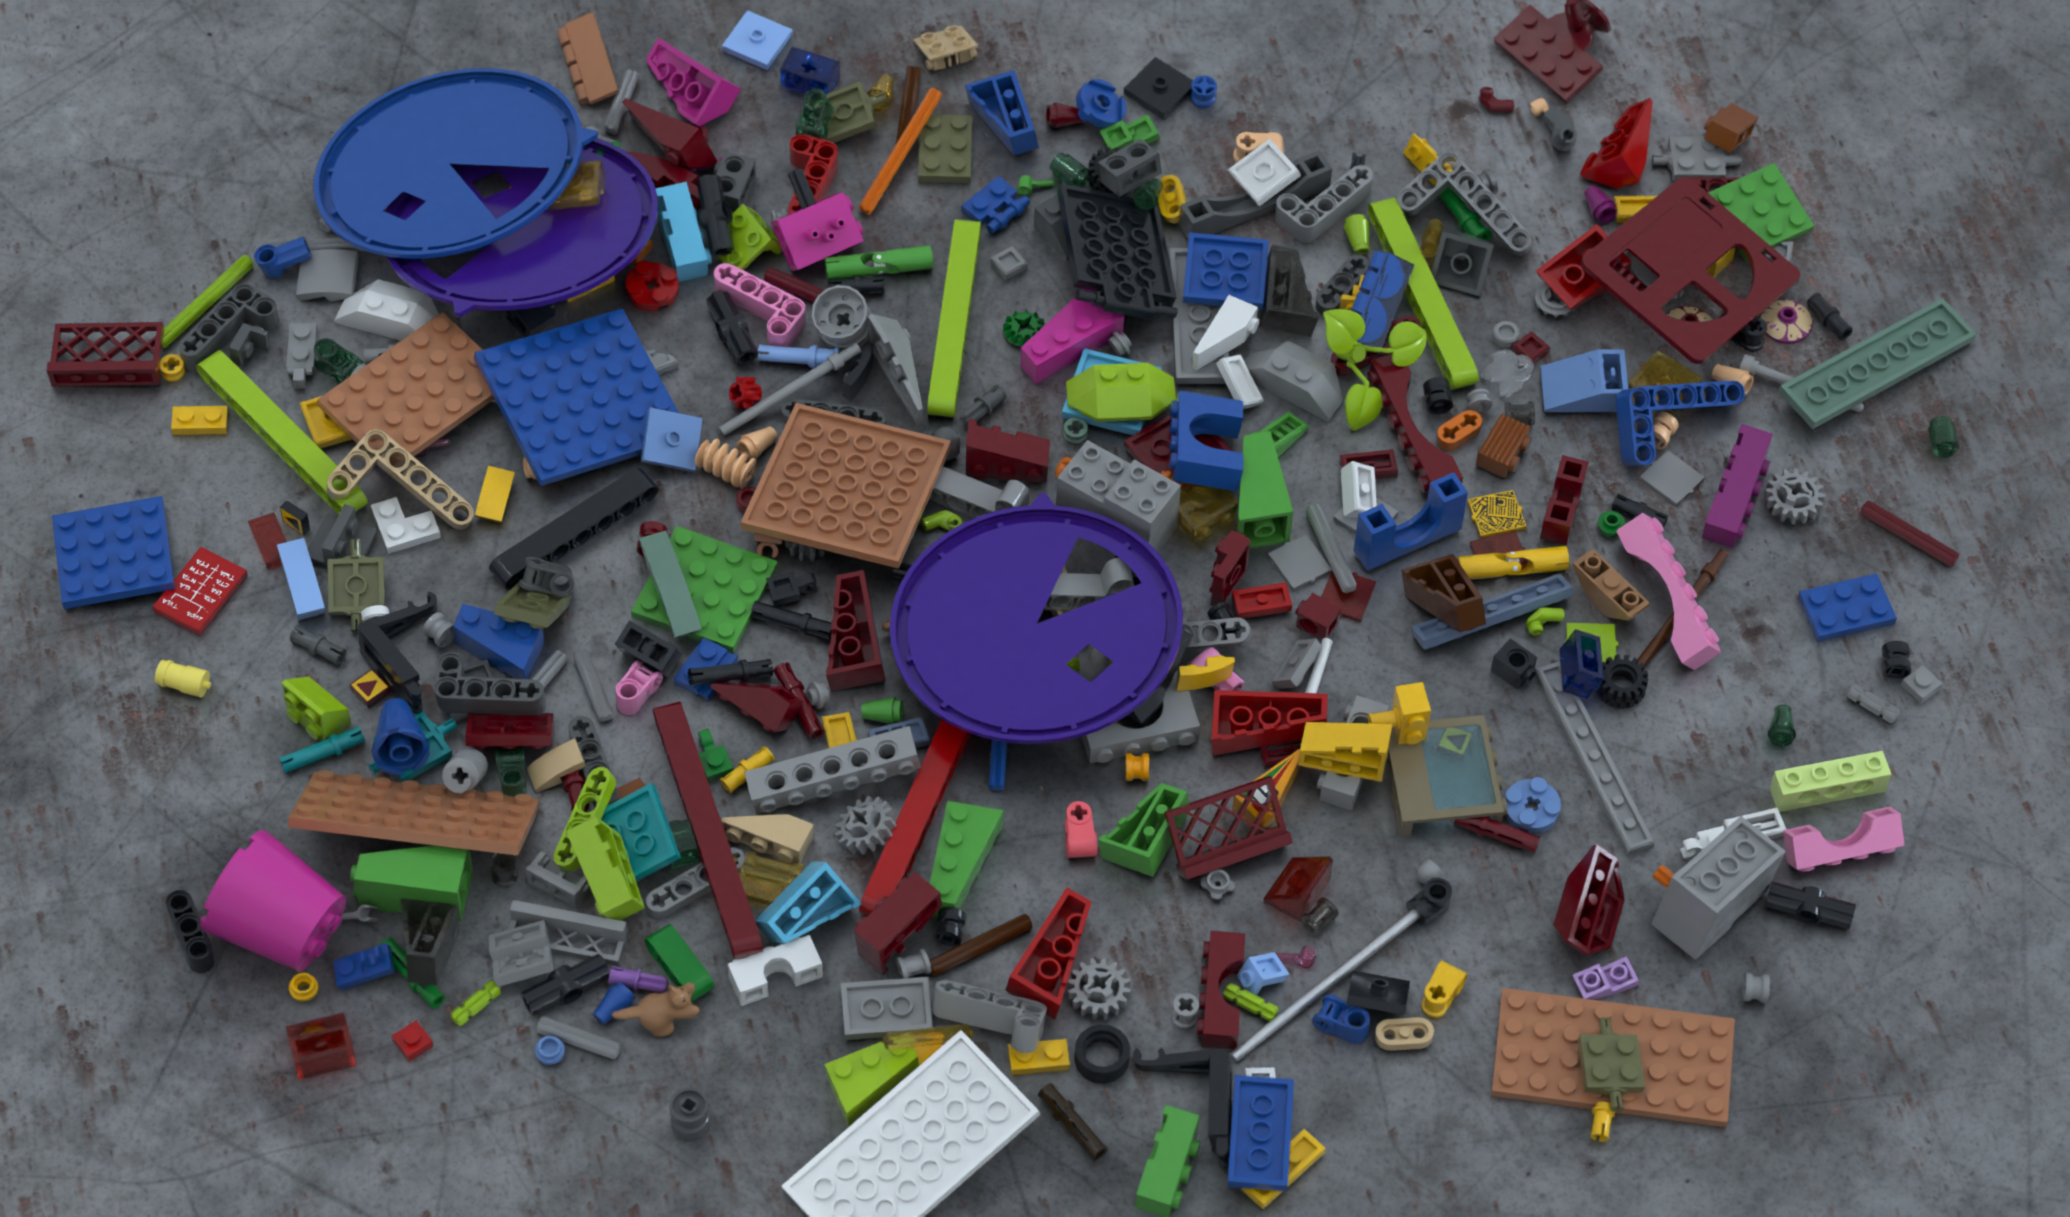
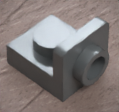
[229,323,270,366]

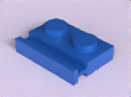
[673,638,738,701]

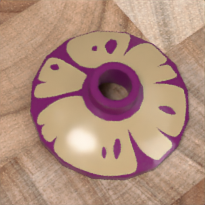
[1760,299,1813,344]

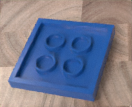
[1183,232,1269,310]

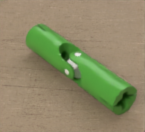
[824,245,933,281]

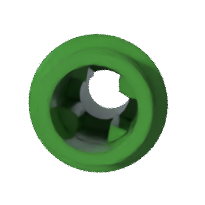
[861,697,904,724]

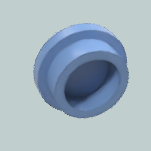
[535,1036,565,1065]

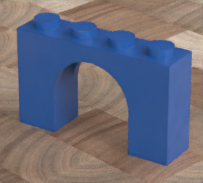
[1168,391,1243,491]
[1353,472,1468,571]

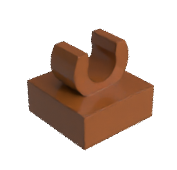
[754,533,784,558]

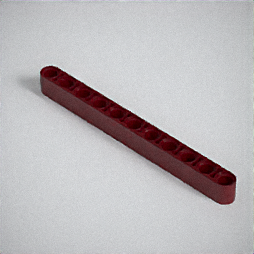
[653,701,763,959]

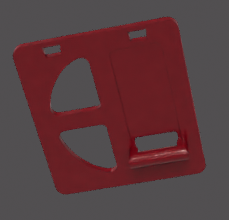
[1581,177,1800,364]

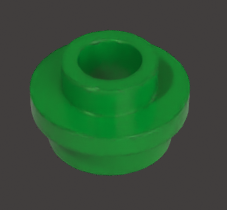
[1597,511,1625,537]

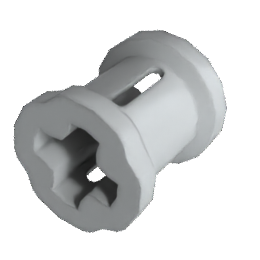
[895,949,932,979]
[1172,993,1199,1030]

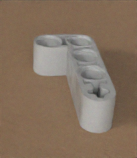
[1275,165,1373,243]
[929,467,1029,518]
[1043,558,1134,611]
[931,980,1047,1053]

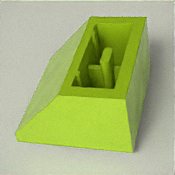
[282,677,351,741]

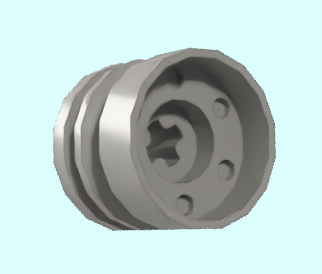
[811,285,872,351]

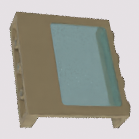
[1386,715,1507,836]

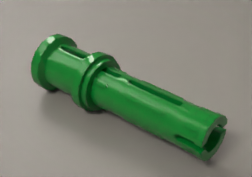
[1435,184,1492,242]

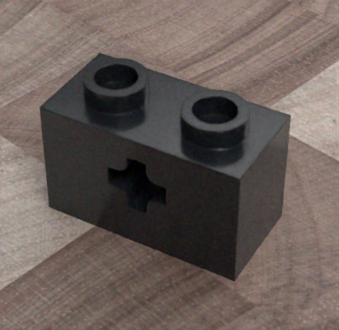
[615,620,682,678]

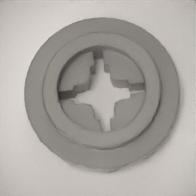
[1534,283,1575,318]

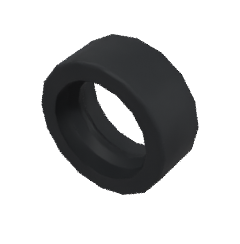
[1074,1024,1130,1084]

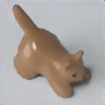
[612,982,699,1037]

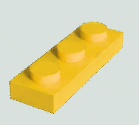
[1242,1129,1326,1209]

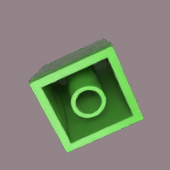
[1236,431,1293,549]
[350,845,473,921]

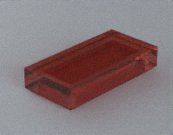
[248,512,287,569]

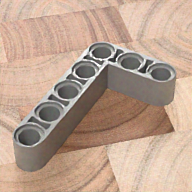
[1398,152,1533,256]

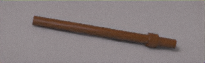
[1637,549,1729,667]

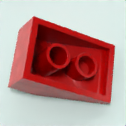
[1536,224,1632,310]

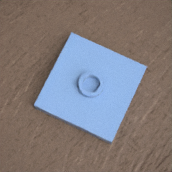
[722,10,792,70]

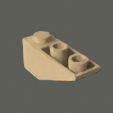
[721,814,814,866]

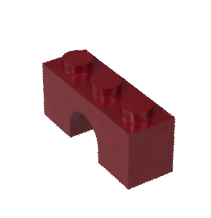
[1540,455,1589,545]

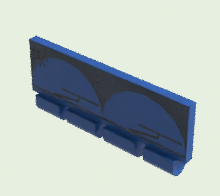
[1351,251,1414,354]

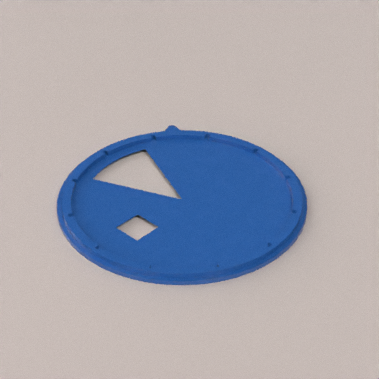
[314,68,598,259]

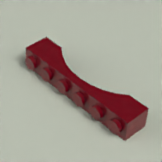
[1367,354,1463,496]

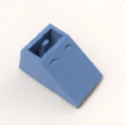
[1540,349,1628,412]

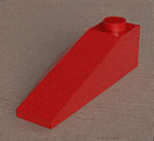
[1580,98,1653,189]

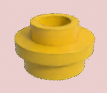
[289,973,319,1001]

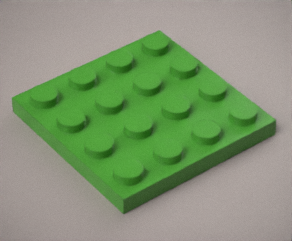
[631,526,778,654]

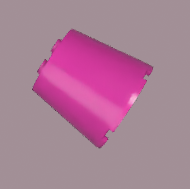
[200,830,347,972]

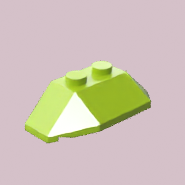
[1066,363,1176,422]

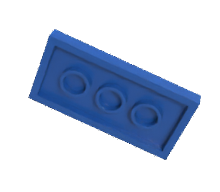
[1227,1075,1294,1191]

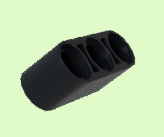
[166,890,215,973]

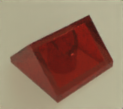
[1263,856,1333,922]

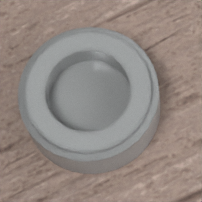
[1492,321,1520,348]

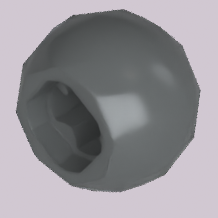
[931,426,960,461]

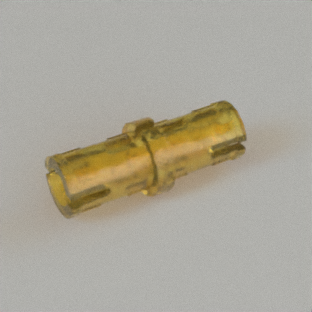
[1420,219,1444,257]

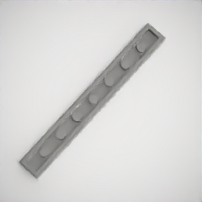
[1535,661,1655,856]

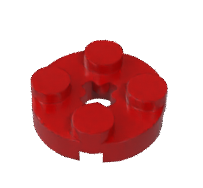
[625,261,679,312]

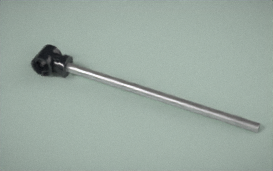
[1229,877,1452,1063]

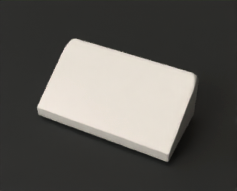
[1341,461,1377,518]

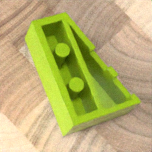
[566,816,645,921]

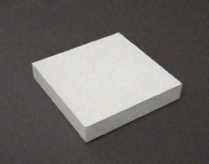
[1228,139,1301,206]

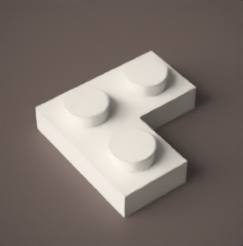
[370,497,441,554]

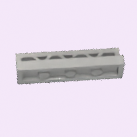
[508,900,627,966]

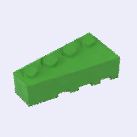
[930,801,1004,918]

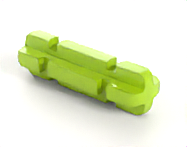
[450,980,501,1026]
[1223,983,1278,1021]

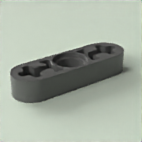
[1315,255,1369,315]

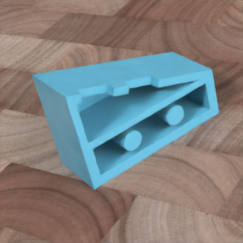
[656,182,712,282]
[755,862,862,943]

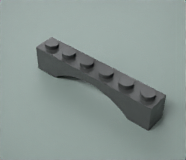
[1179,150,1332,239]

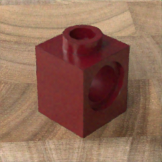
[1295,592,1341,641]

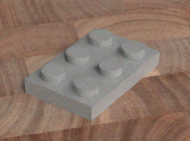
[841,977,933,1040]

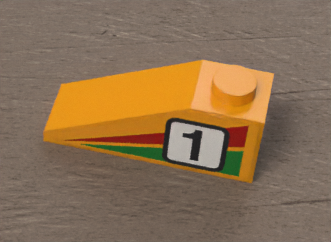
[1232,749,1301,831]

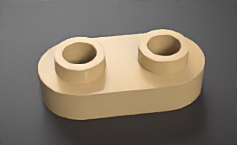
[1375,1017,1434,1051]

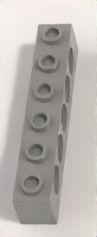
[744,726,921,814]

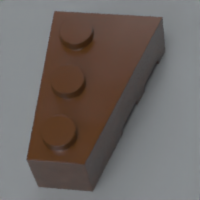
[1401,554,1486,632]

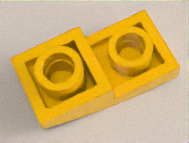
[475,465,515,523]
[1176,655,1235,691]

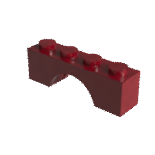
[1197,931,1245,1050]

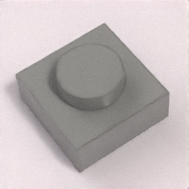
[1901,665,1943,704]

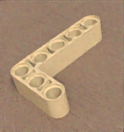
[327,429,474,530]

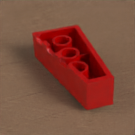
[1211,690,1328,756]
[1005,887,1092,1020]

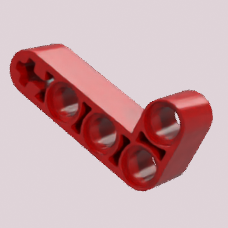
[788,134,838,214]

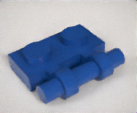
[961,176,1030,234]

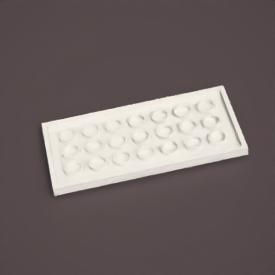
[782,1030,1040,1217]

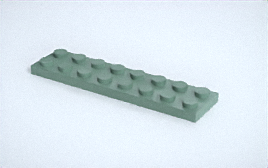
[1778,298,1977,429]

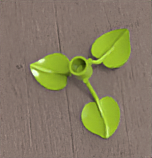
[1323,309,1427,431]

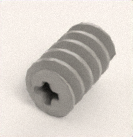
[442,748,488,794]

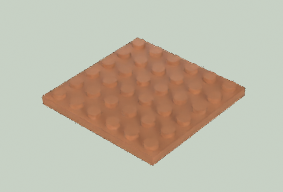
[741,403,951,569]

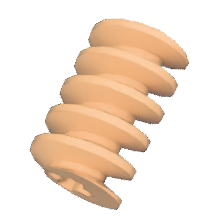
[695,438,757,489]

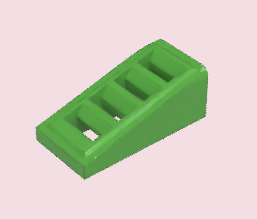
[1259,411,1309,457]

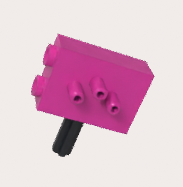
[771,168,863,271]

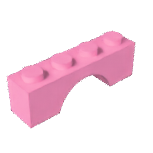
[1783,806,1905,872]

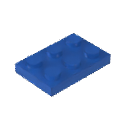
[1798,573,1897,642]

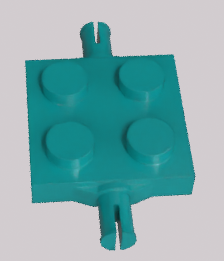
[368,711,458,782]

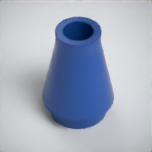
[592,982,635,1026]

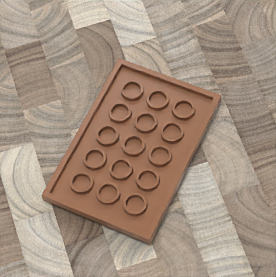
[317,312,494,468]

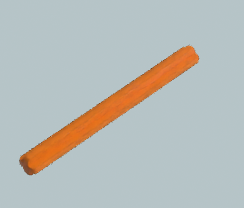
[859,88,942,215]

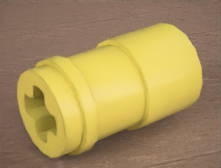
[155,660,211,698]

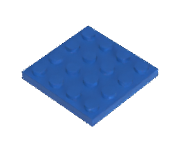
[52,496,175,609]

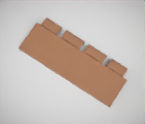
[557,12,619,105]

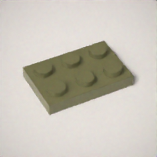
[918,114,972,183]
[494,582,571,629]

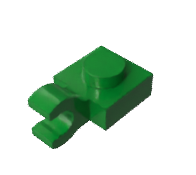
[698,728,734,782]

